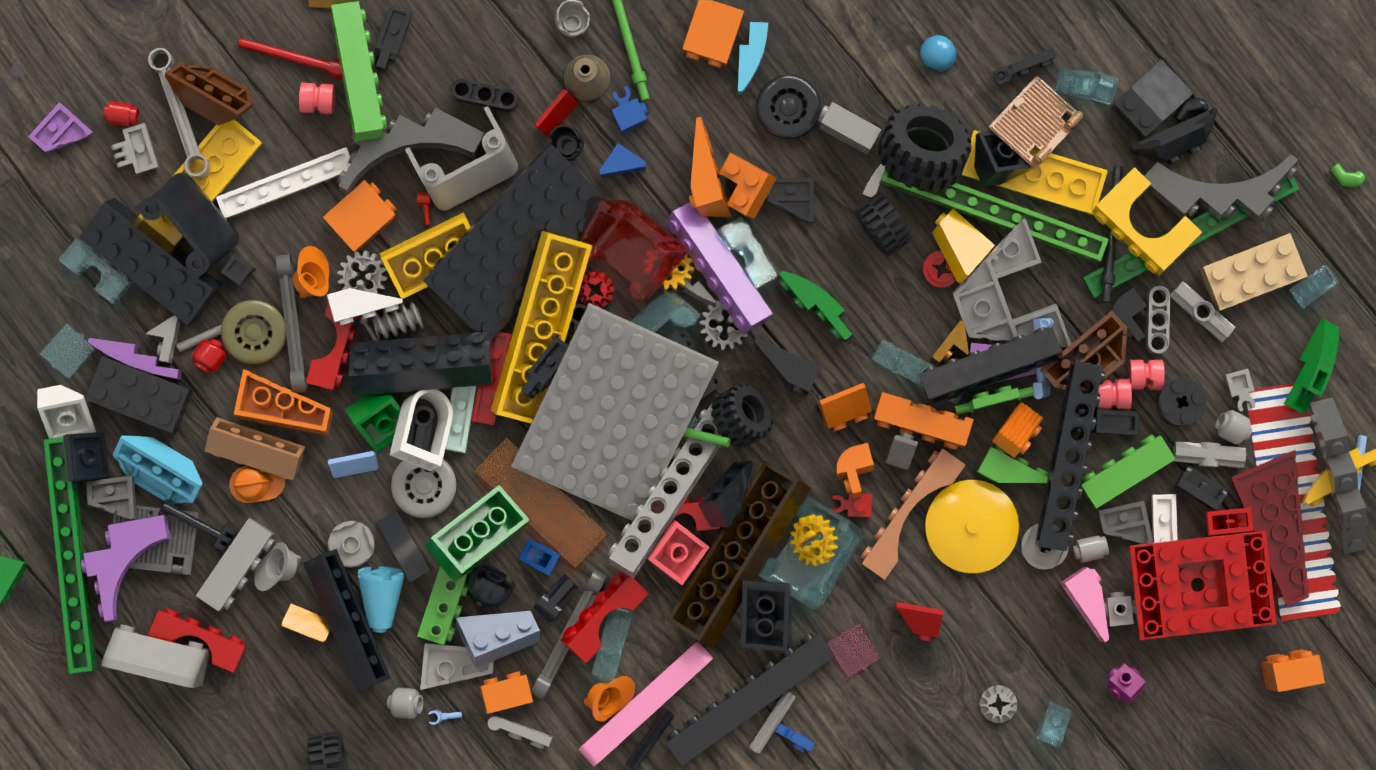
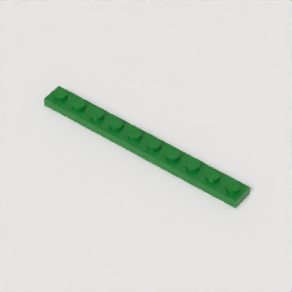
[1082,178,1299,299]

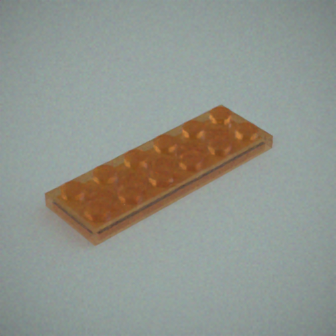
[475,437,608,568]

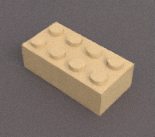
[1199,233,1308,312]

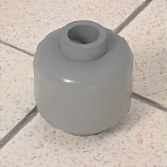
[1215,410,1252,444]
[387,688,423,719]

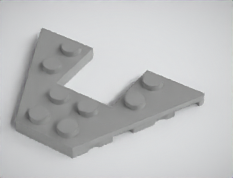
[953,218,1071,347]

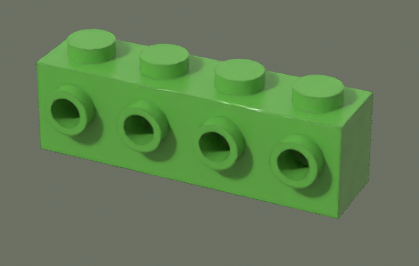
[1080,434,1175,509]
[417,566,472,645]

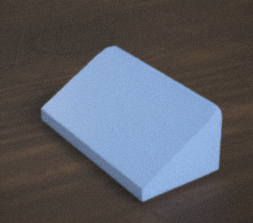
[328,451,379,478]

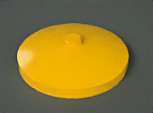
[925,480,1019,573]

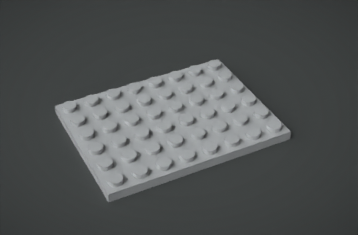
[511,303,718,521]

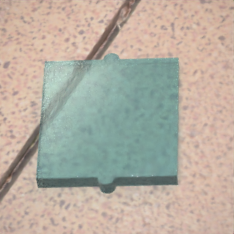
[40,323,96,379]

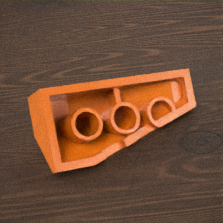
[689,117,732,218]

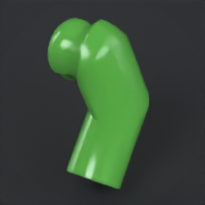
[1330,163,1365,187]

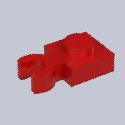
[831,493,872,517]

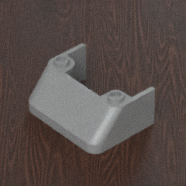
[405,106,518,211]
[101,624,211,688]

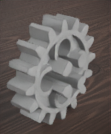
[337,251,389,294]
[699,300,748,351]

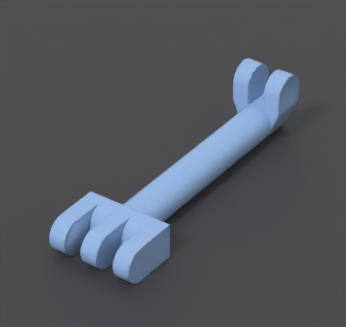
[1033,318,1054,399]

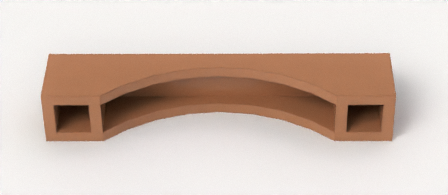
[860,449,965,580]

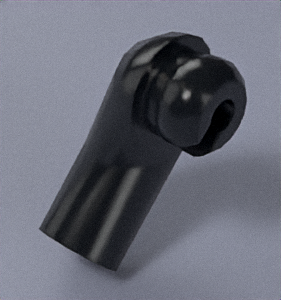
[1174,98,1209,123]

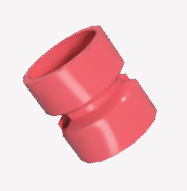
[299,82,336,115]
[1128,360,1164,390]
[1097,379,1132,410]

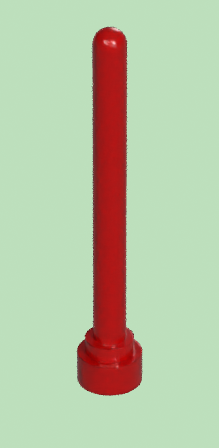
[237,39,343,80]

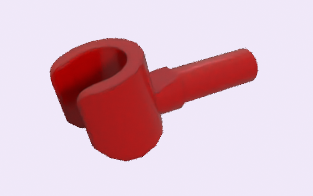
[417,192,431,225]

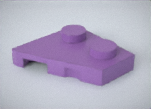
[28,102,94,153]

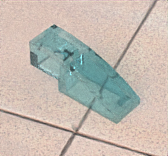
[591,609,633,683]

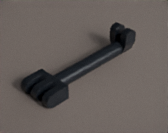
[159,499,239,552]

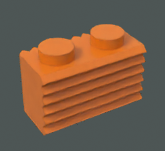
[992,402,1043,458]

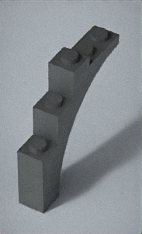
[337,108,485,195]
[1144,154,1298,223]
[1310,397,1367,554]

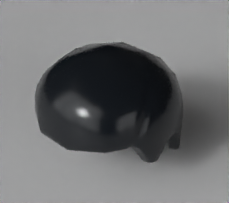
[549,124,584,161]

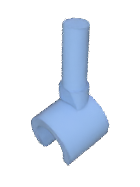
[428,710,462,725]

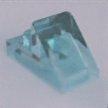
[1054,68,1101,100]
[1289,264,1339,308]
[1036,701,1072,748]

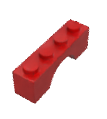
[306,293,361,391]
[560,571,649,663]
[148,608,248,673]

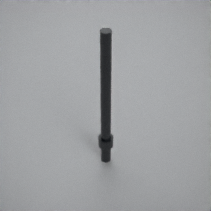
[1100,166,1123,303]

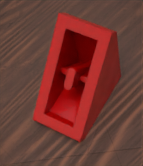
[1205,507,1254,535]

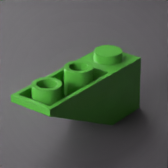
[976,445,1049,484]

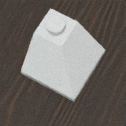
[37,385,96,439]

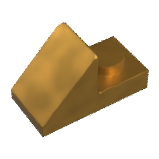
[931,320,969,364]

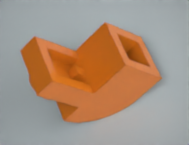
[837,443,874,499]

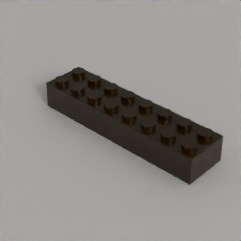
[667,460,811,649]

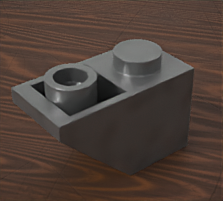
[885,432,918,470]

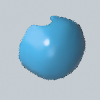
[920,35,957,72]

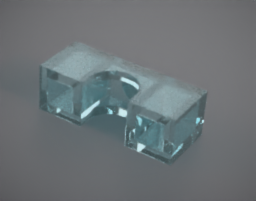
[716,216,777,290]
[58,238,134,306]

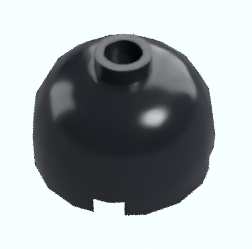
[467,564,516,608]

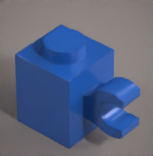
[612,86,649,134]

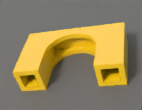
[1093,167,1202,276]

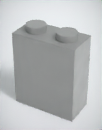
[818,102,882,155]

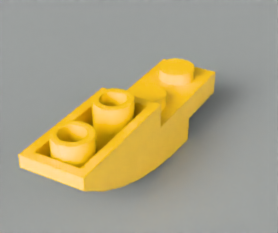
[1302,448,1376,507]

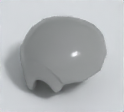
[555,0,590,37]

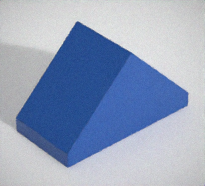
[599,143,646,177]
[519,538,561,576]

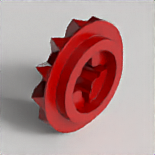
[923,250,956,288]
[578,271,614,308]

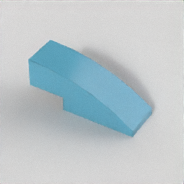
[738,22,768,94]

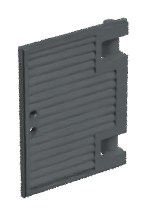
[109,505,199,575]

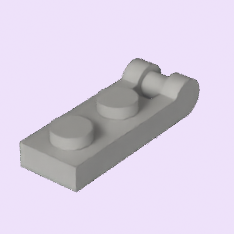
[488,715,553,749]

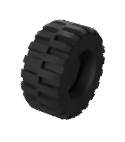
[878,104,972,192]

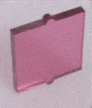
[827,623,881,678]

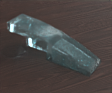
[871,339,962,405]

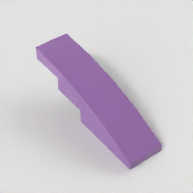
[88,338,182,380]

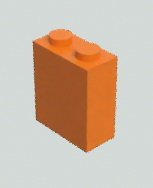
[682,0,744,68]
[323,180,397,253]

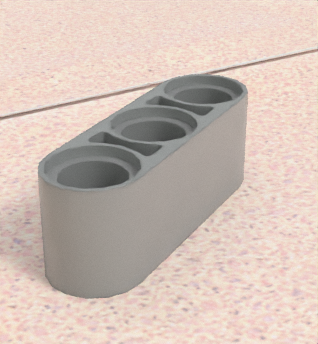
[1144,286,1170,355]

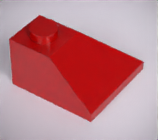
[894,602,944,641]

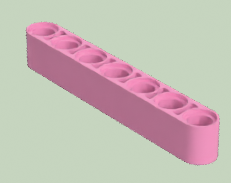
[578,641,713,767]

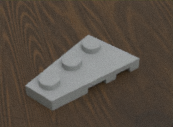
[420,643,494,690]

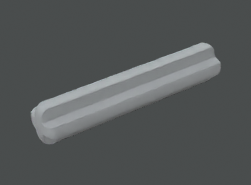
[750,691,796,754]

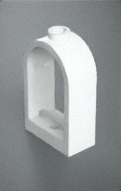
[390,389,453,471]

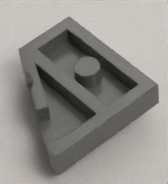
[86,475,137,521]
[1097,501,1153,544]

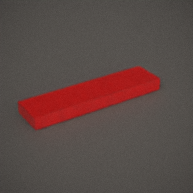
[471,332,512,426]

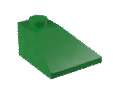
[345,395,412,453]

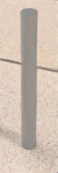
[176,315,262,352]

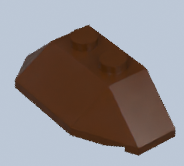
[165,62,253,125]
[1040,311,1127,392]

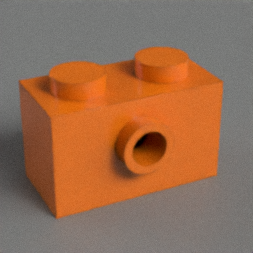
[479,671,533,714]

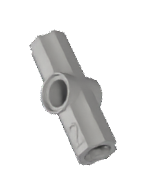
[1170,281,1236,343]
[1173,441,1246,468]

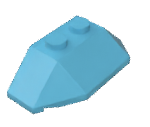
[113,436,203,503]

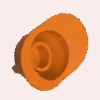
[292,246,329,299]
[229,466,285,503]
[584,676,635,722]

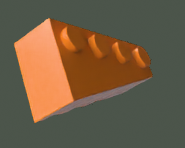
[234,369,333,436]
[873,392,974,451]

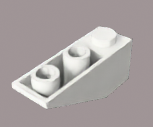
[327,288,403,325]

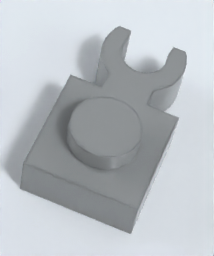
[1224,369,1255,412]

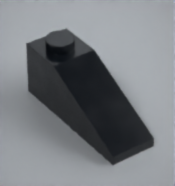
[698,461,753,527]

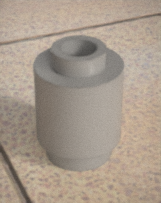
[1073,535,1109,563]

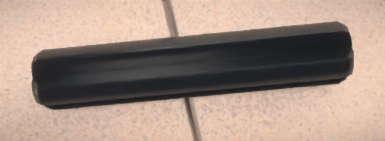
[626,709,674,770]

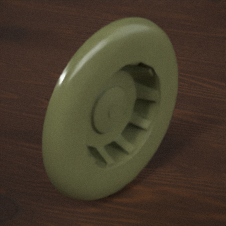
[221,300,286,364]

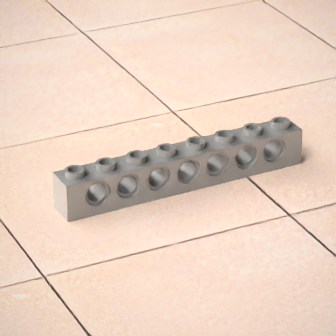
[608,405,722,579]

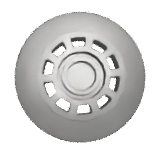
[391,459,456,518]

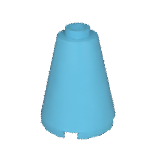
[358,566,405,633]

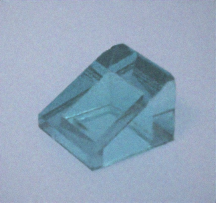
[1089,72,1119,105]

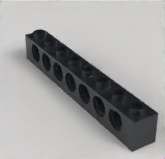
[1035,360,1105,551]

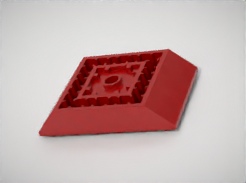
[1129,531,1277,640]

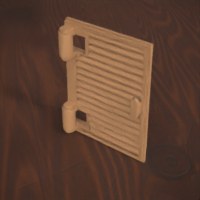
[988,75,1083,170]

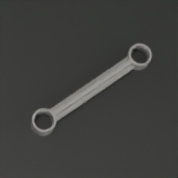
[148,48,211,179]

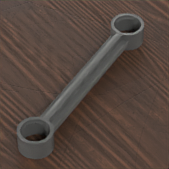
[276,254,308,393]
[531,569,608,700]

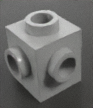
[1104,592,1136,626]

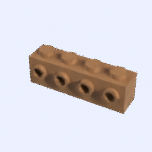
[205,417,305,480]

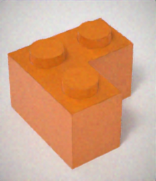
[719,153,777,219]

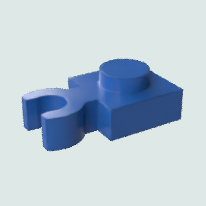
[775,723,815,753]

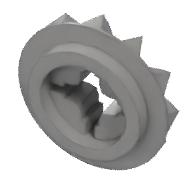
[980,685,1017,723]

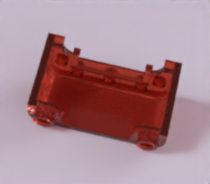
[580,200,688,301]

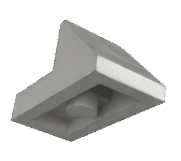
[146,316,181,364]

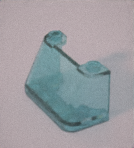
[630,290,701,333]
[758,496,863,610]

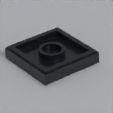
[63,432,109,482]

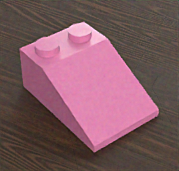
[1060,567,1109,642]

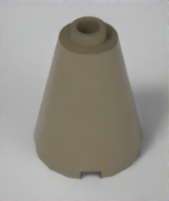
[564,55,610,101]

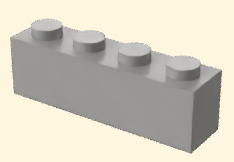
[196,518,275,612]

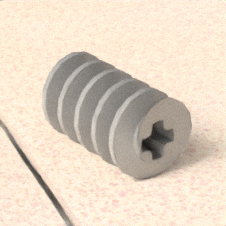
[373,301,424,341]

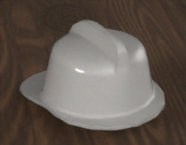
[254,542,301,591]

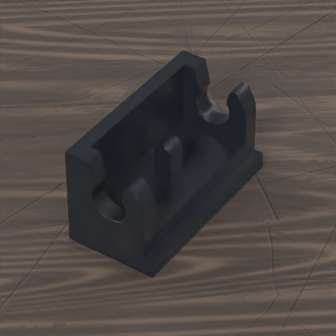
[1174,464,1228,511]

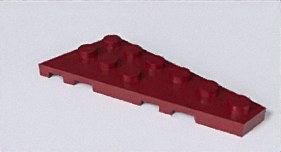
[1230,450,1309,607]

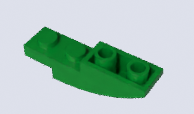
[778,271,852,342]
[1284,318,1339,414]

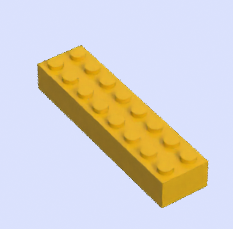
[491,231,592,423]

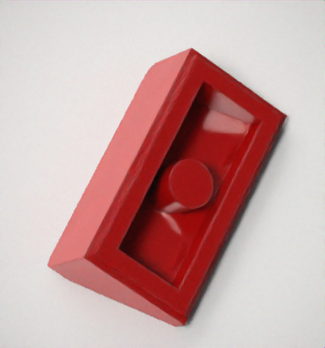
[535,89,578,137]

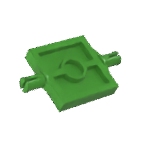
[954,385,1034,415]

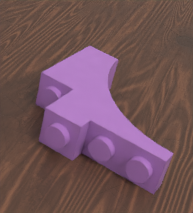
[81,515,171,622]

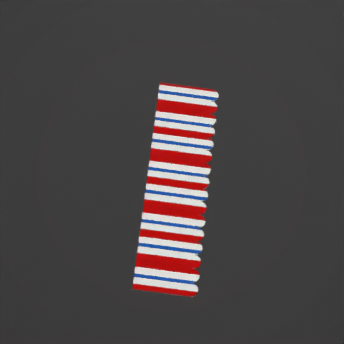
[1246,383,1341,621]

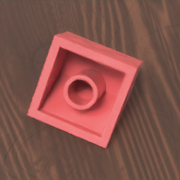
[647,520,710,585]

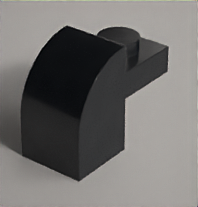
[1111,286,1147,341]

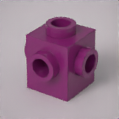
[1107,663,1146,705]

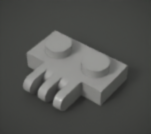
[111,123,159,175]

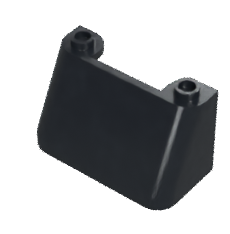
[135,172,239,279]

